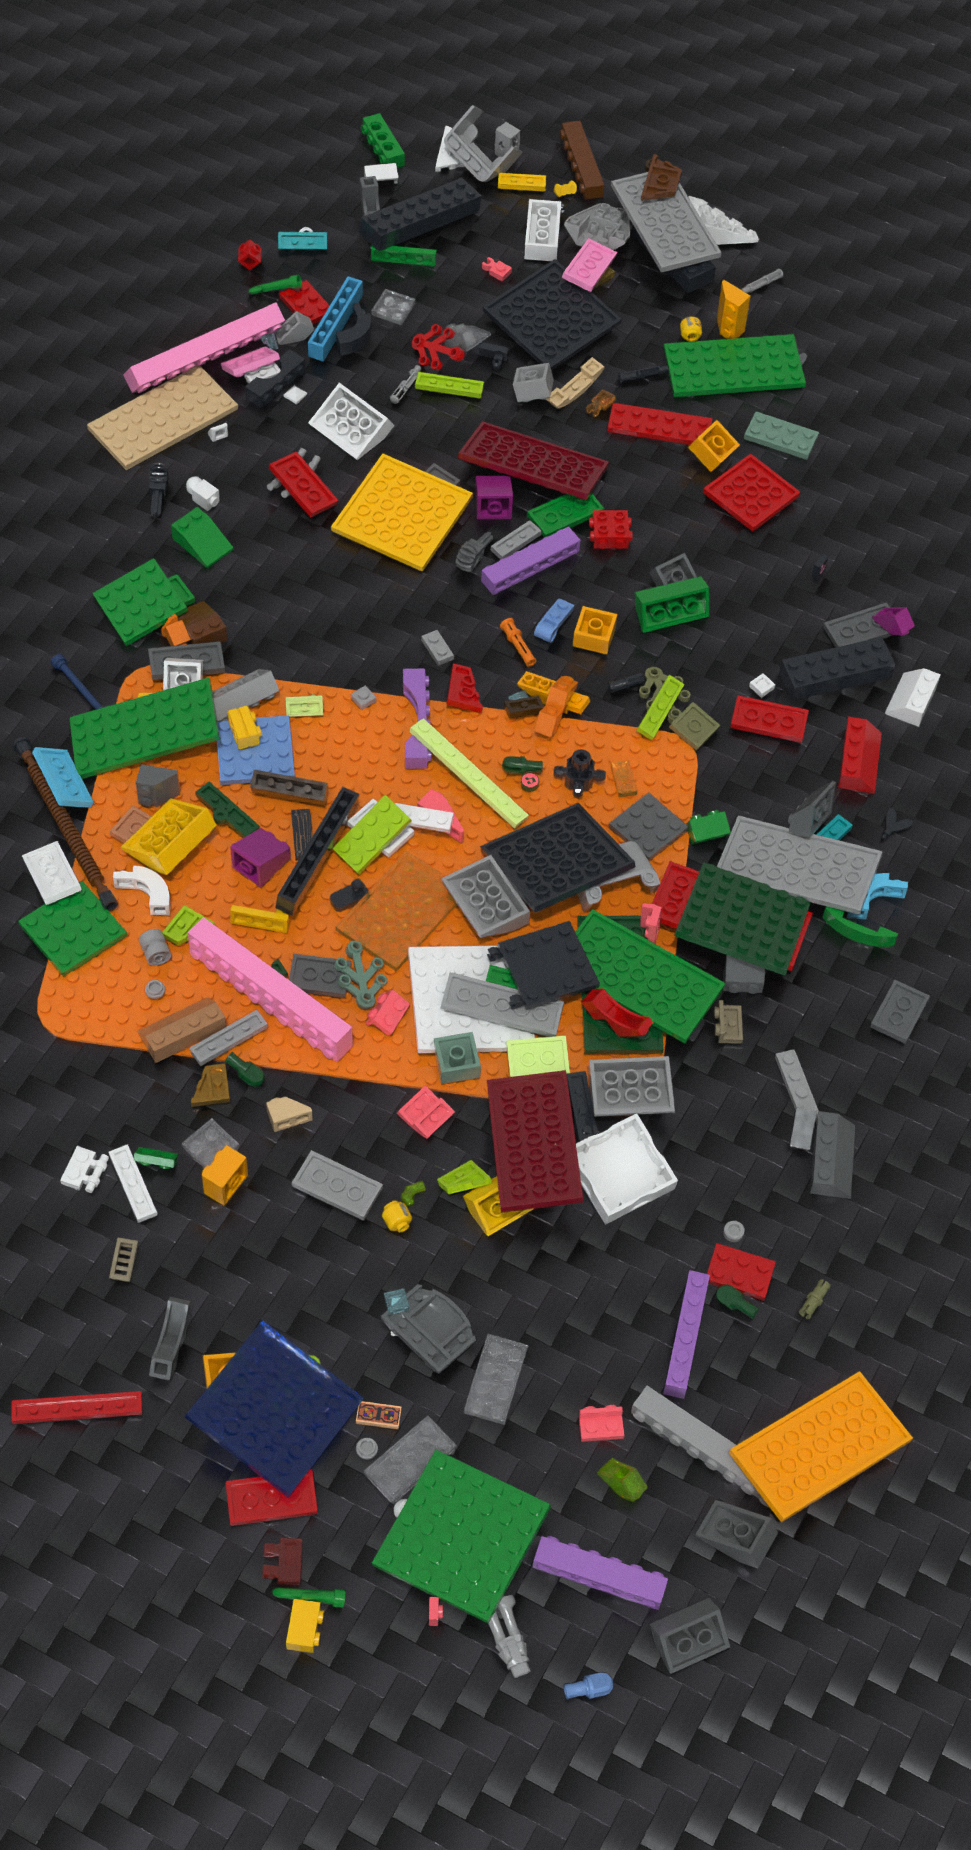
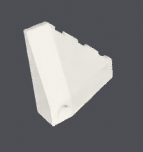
[688,196,759,245]

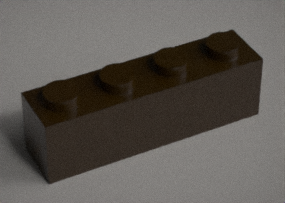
[250,770,329,806]

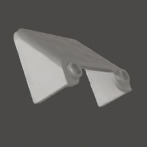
[578,841,661,912]

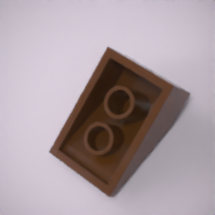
[177,601,227,645]

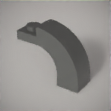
[360,176,380,216]

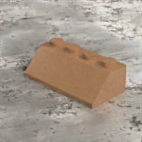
[137,997,226,1063]

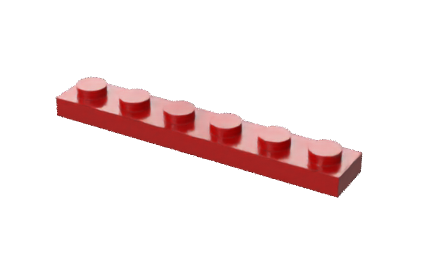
[12,1391,142,1424]

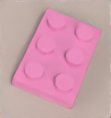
[221,346,280,377]

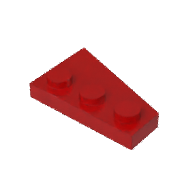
[446,663,483,713]

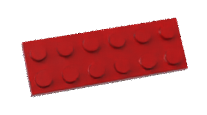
[607,403,712,445]

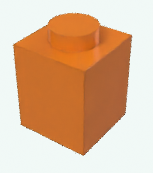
[163,620,191,646]

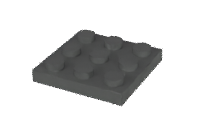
[609,792,688,861]

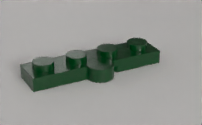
[195,781,260,838]

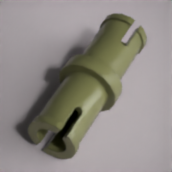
[799,1279,831,1319]

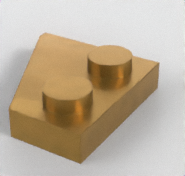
[191,1063,230,1107]

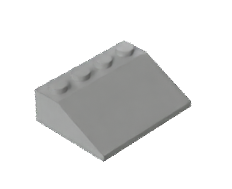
[441,855,530,938]
[588,1056,675,1116]

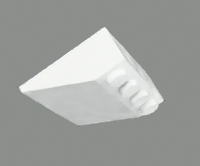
[308,383,394,460]

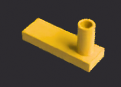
[230,905,289,933]

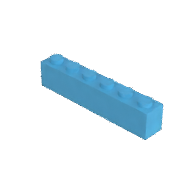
[308,277,363,361]

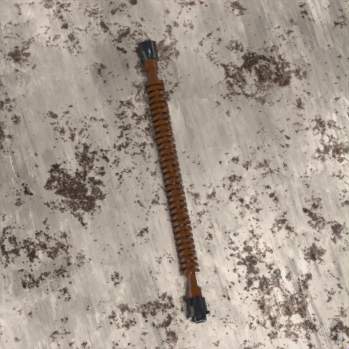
[12,737,118,911]

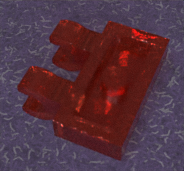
[262,1538,302,1585]

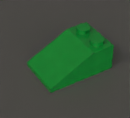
[171,507,234,568]

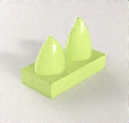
[286,694,323,717]

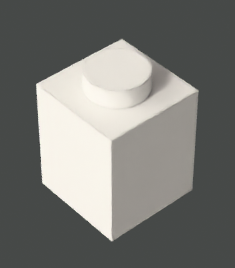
[192,479,220,511]

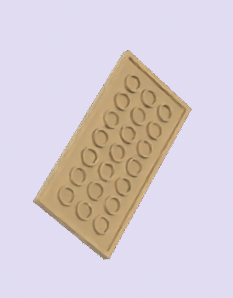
[87,366,238,470]

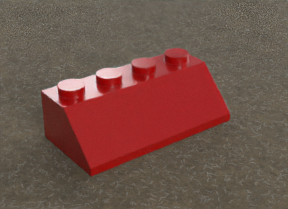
[838,717,882,794]

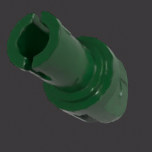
[502,756,543,775]
[225,1052,265,1087]
[716,1284,759,1319]

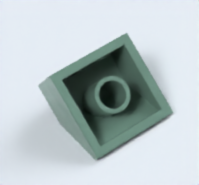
[434,1032,481,1084]

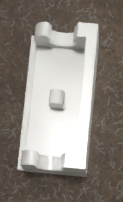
[364,163,398,184]

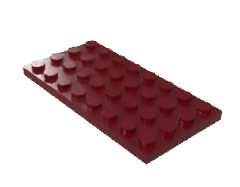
[458,421,609,500]
[487,1070,584,1213]

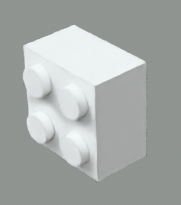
[163,658,203,690]

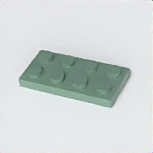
[744,412,819,460]

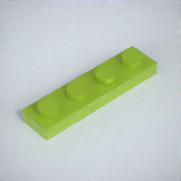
[415,372,484,398]
[636,675,684,740]

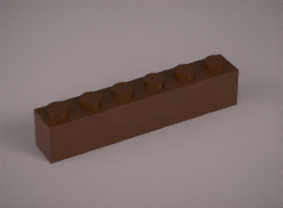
[559,121,604,200]

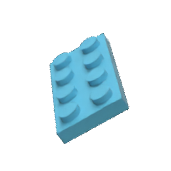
[32,747,94,808]

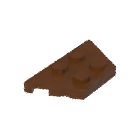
[641,154,682,201]

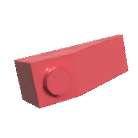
[417,789,464,843]

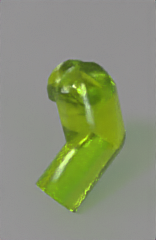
[401,1181,425,1206]

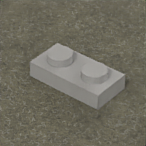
[421,630,454,666]

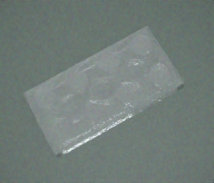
[464,1334,528,1425]
[364,1416,457,1504]

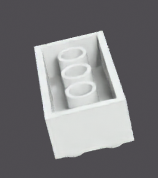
[524,199,561,261]

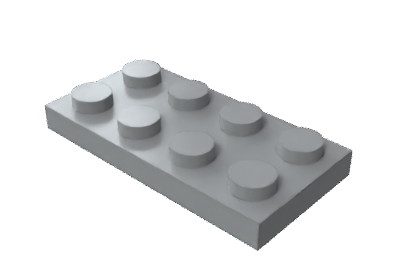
[292,1150,383,1221]

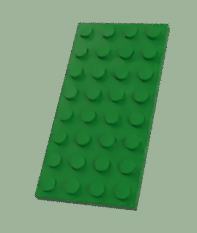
[664,334,806,397]
[70,677,220,779]
[575,909,725,1043]

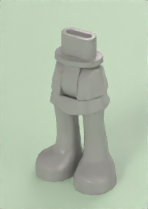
[489,1595,530,1678]

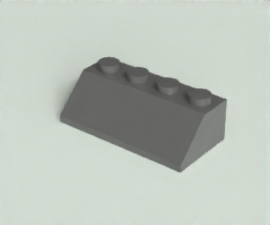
[810,1111,855,1199]

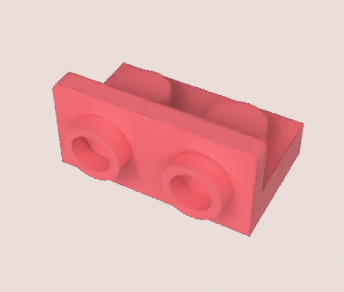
[640,903,661,944]
[578,1405,624,1442]

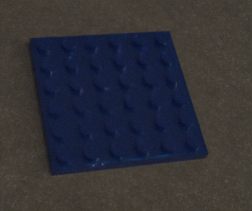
[185,1320,364,1497]

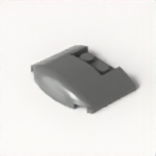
[381,1284,476,1374]

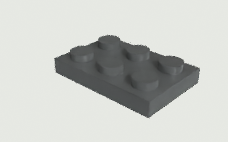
[289,954,351,998]
[870,980,930,1044]

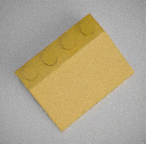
[121,798,217,875]

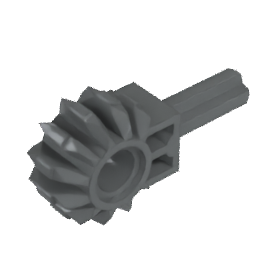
[456,532,493,572]

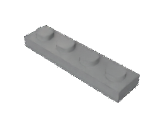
[190,1010,268,1066]
[775,1050,819,1121]

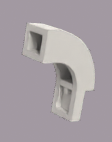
[113,866,171,916]

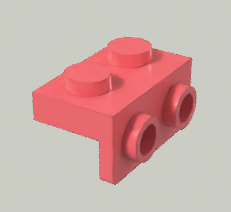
[366,990,410,1035]

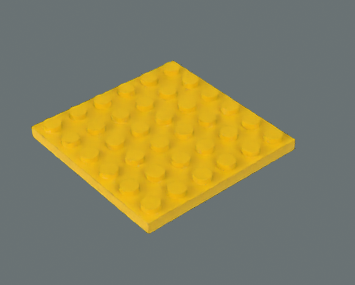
[331,454,473,572]

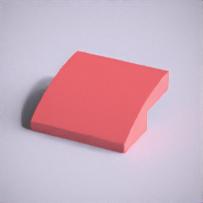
[397,1085,455,1139]

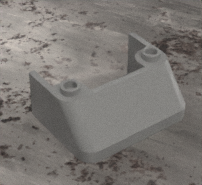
[444,105,523,182]

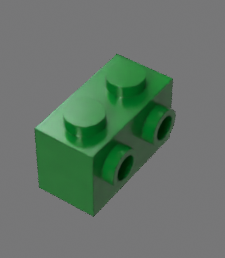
[686,810,731,845]

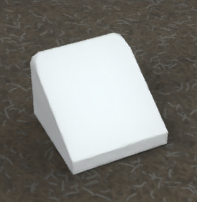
[208,423,228,442]

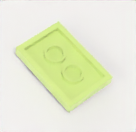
[506,1036,570,1077]

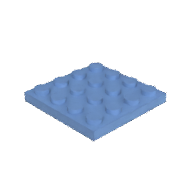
[217,715,295,785]

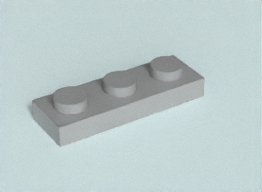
[491,520,541,559]

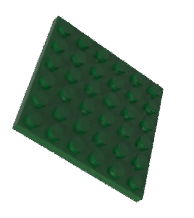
[674,862,811,976]

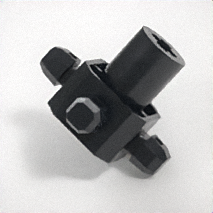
[554,749,606,797]

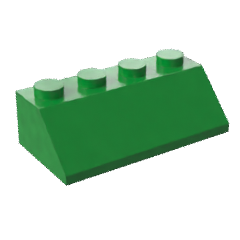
[635,576,709,633]

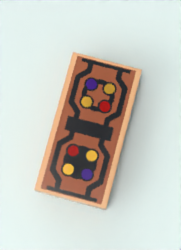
[356,1401,401,1429]

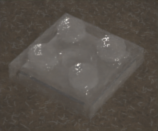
[372,289,415,325]
[182,1118,239,1168]

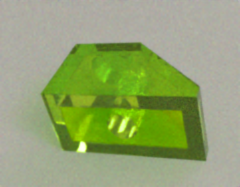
[597,1458,648,1502]

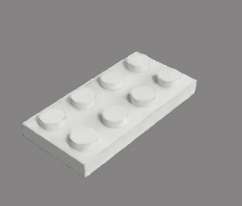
[22,841,82,905]

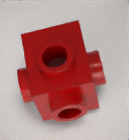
[238,240,262,270]

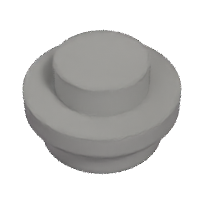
[145,980,165,999]
[356,1438,378,1459]

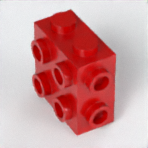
[589,510,632,549]

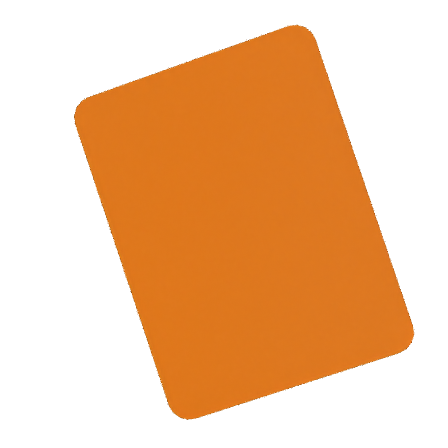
[37,665,698,1116]

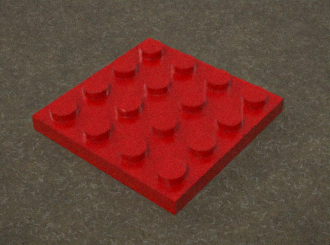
[703,453,800,532]

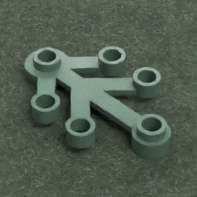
[334,941,387,1009]

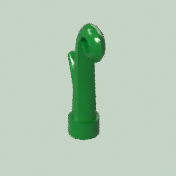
[248,275,302,295]
[272,1587,345,1608]

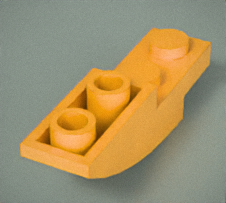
[517,671,590,714]

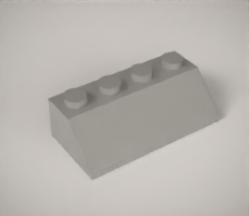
[213,669,280,722]

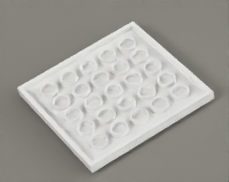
[408,946,535,1053]

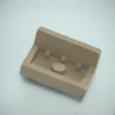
[714,1000,743,1044]

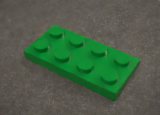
[527,492,604,538]

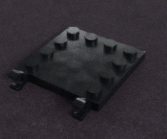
[487,921,600,1010]

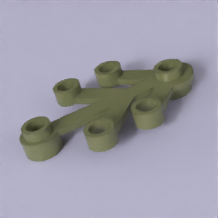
[639,667,691,724]

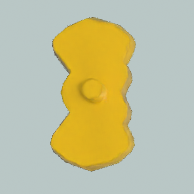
[554,180,577,197]

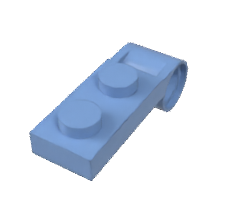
[534,598,574,643]

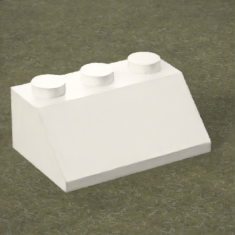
[885,668,941,727]

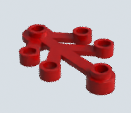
[412,324,465,371]

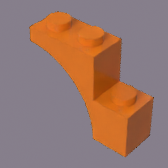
[534,676,578,737]

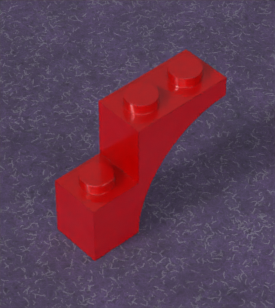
[581,988,653,1037]

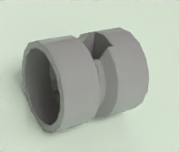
[139,929,171,966]

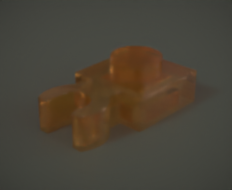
[586,389,616,417]

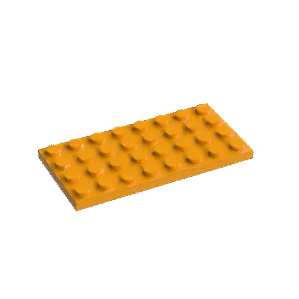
[729,1371,913,1523]

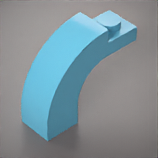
[847,873,908,920]

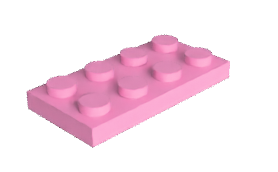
[562,238,617,292]

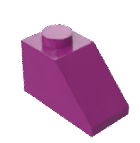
[872,607,915,636]

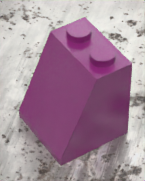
[475,476,513,519]
[230,828,291,888]

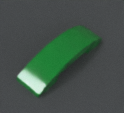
[823,906,898,947]

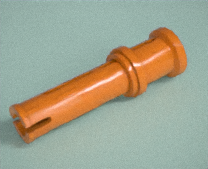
[500,618,537,667]

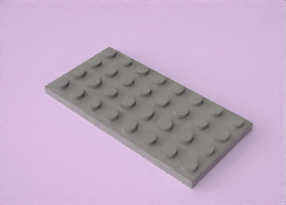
[611,172,721,272]
[717,816,882,915]

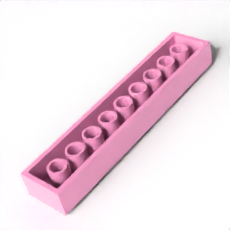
[123,303,285,393]
[188,917,353,1062]

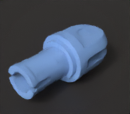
[564,1673,613,1699]

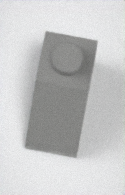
[275,311,314,345]

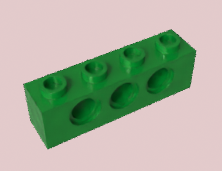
[361,113,405,168]

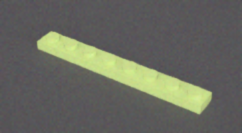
[409,718,529,829]

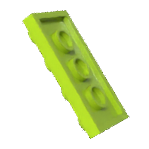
[332,795,412,875]

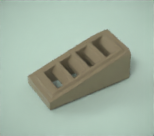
[109,1237,139,1282]

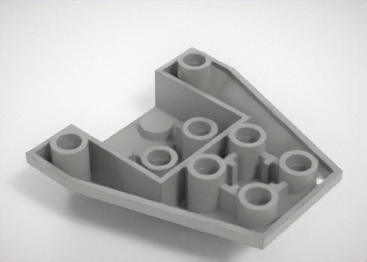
[564,203,630,250]

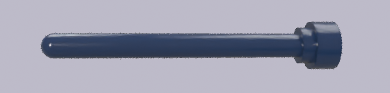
[51,654,103,710]

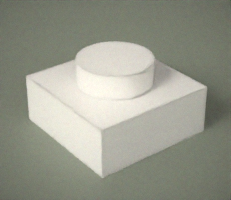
[749,674,775,698]

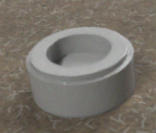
[723,1221,744,1242]

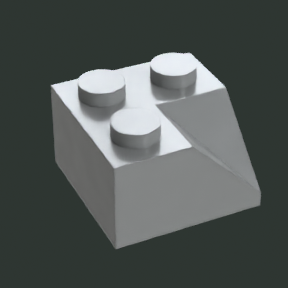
[513,363,554,402]

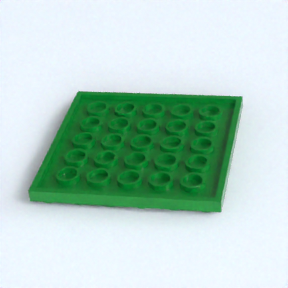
[372,1450,551,1624]

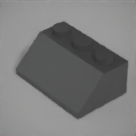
[788,781,836,838]
[649,1598,730,1674]

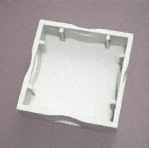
[576,1113,678,1225]

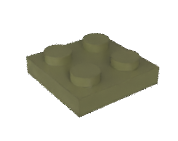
[669,702,720,751]

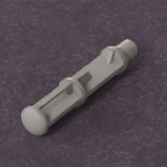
[740,269,783,293]
[390,365,421,404]

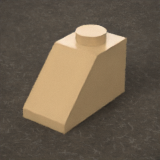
[266,1097,313,1132]

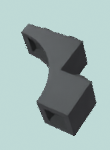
[149,1297,191,1380]

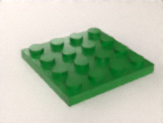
[92,558,188,646]
[18,881,127,977]

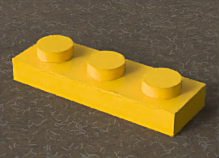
[498,173,546,191]

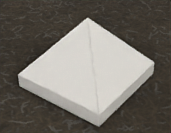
[284,385,307,404]

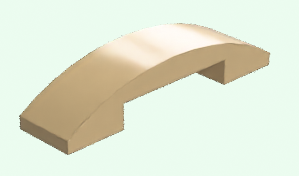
[546,357,604,409]

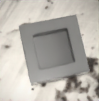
[351,685,376,710]

